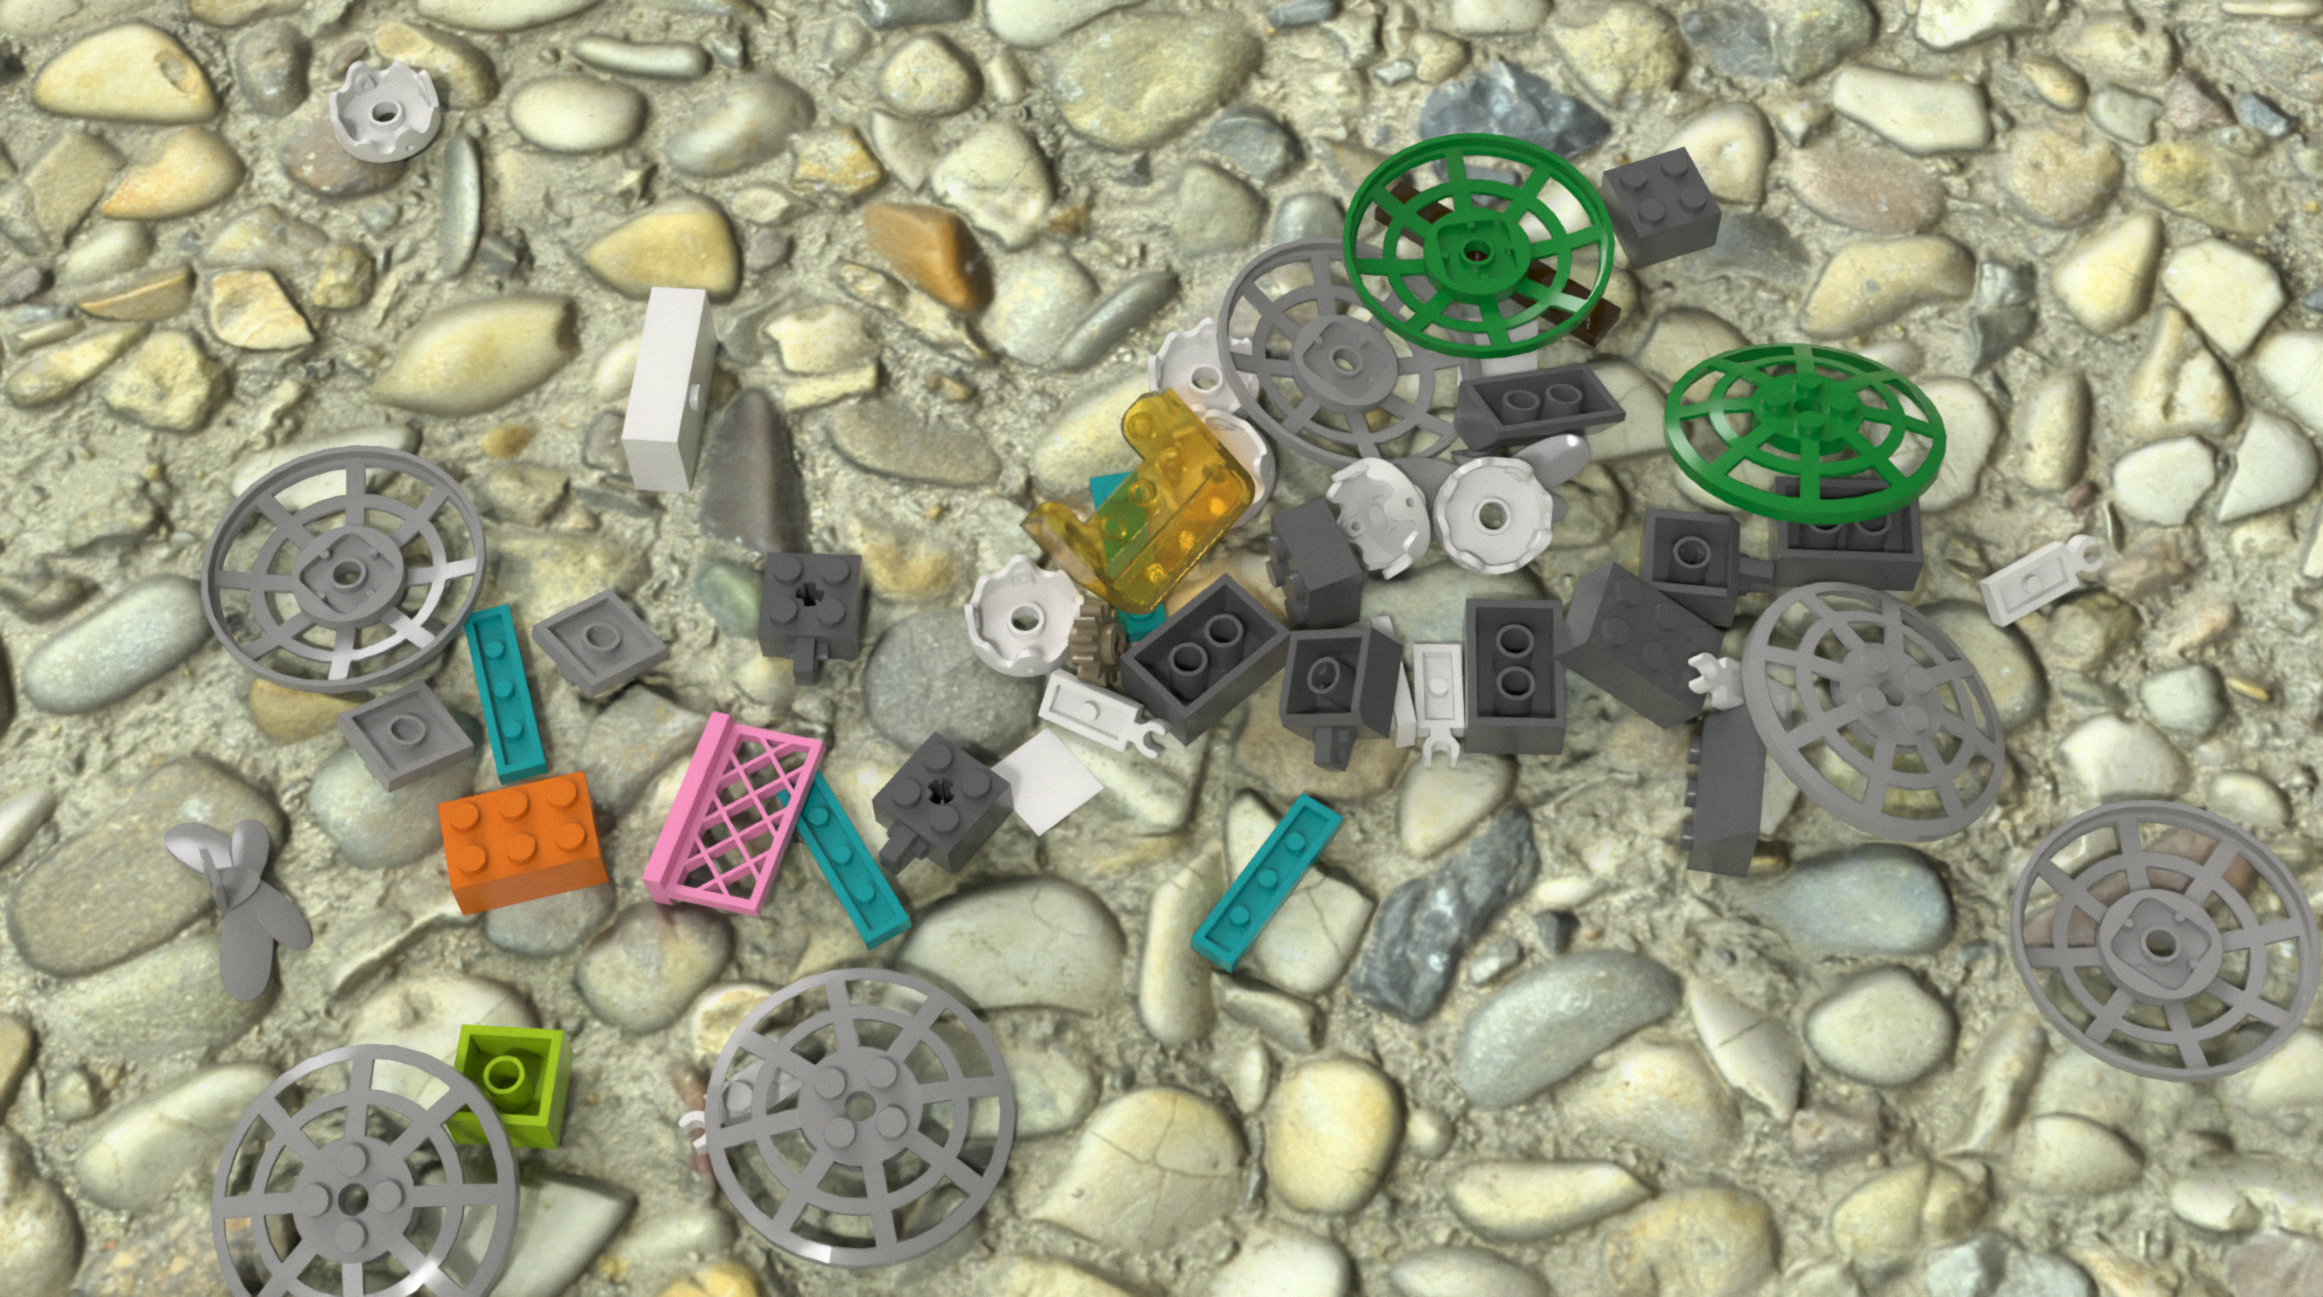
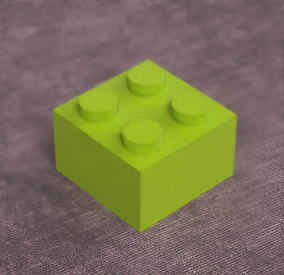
[445,1024,574,1150]

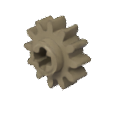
[1068,602,1126,687]

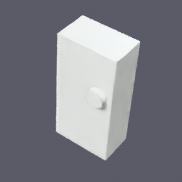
[621,286,718,493]

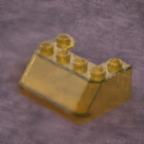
[1019,388,1255,615]

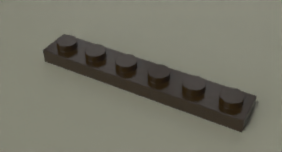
[1374,180,1621,348]

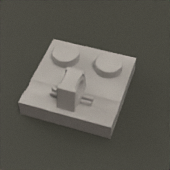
[532,588,668,699]
[337,679,474,793]

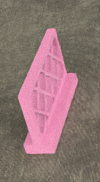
[642,711,826,917]

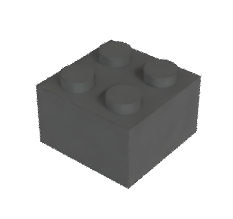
[1600,147,1722,270]
[1265,497,1363,631]

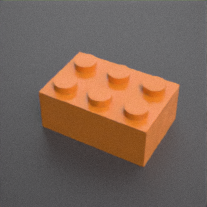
[437,771,609,916]

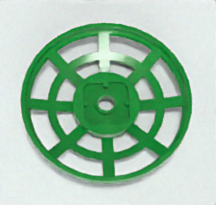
[1342,133,1615,359]
[1663,343,1947,524]

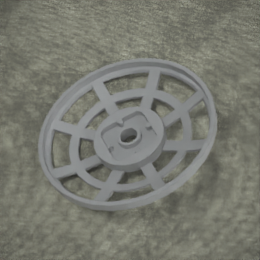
[1216,237,1481,469]
[201,445,487,694]
[1742,582,2006,843]
[2009,800,2321,1082]
[704,967,1015,1270]
[211,1044,521,1297]

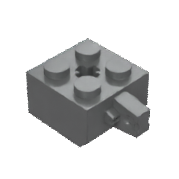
[1638,508,1774,627]
[757,552,867,686]
[1278,627,1403,772]
[872,731,1014,876]

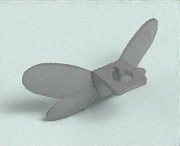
[1392,433,1590,542]
[164,819,312,1002]

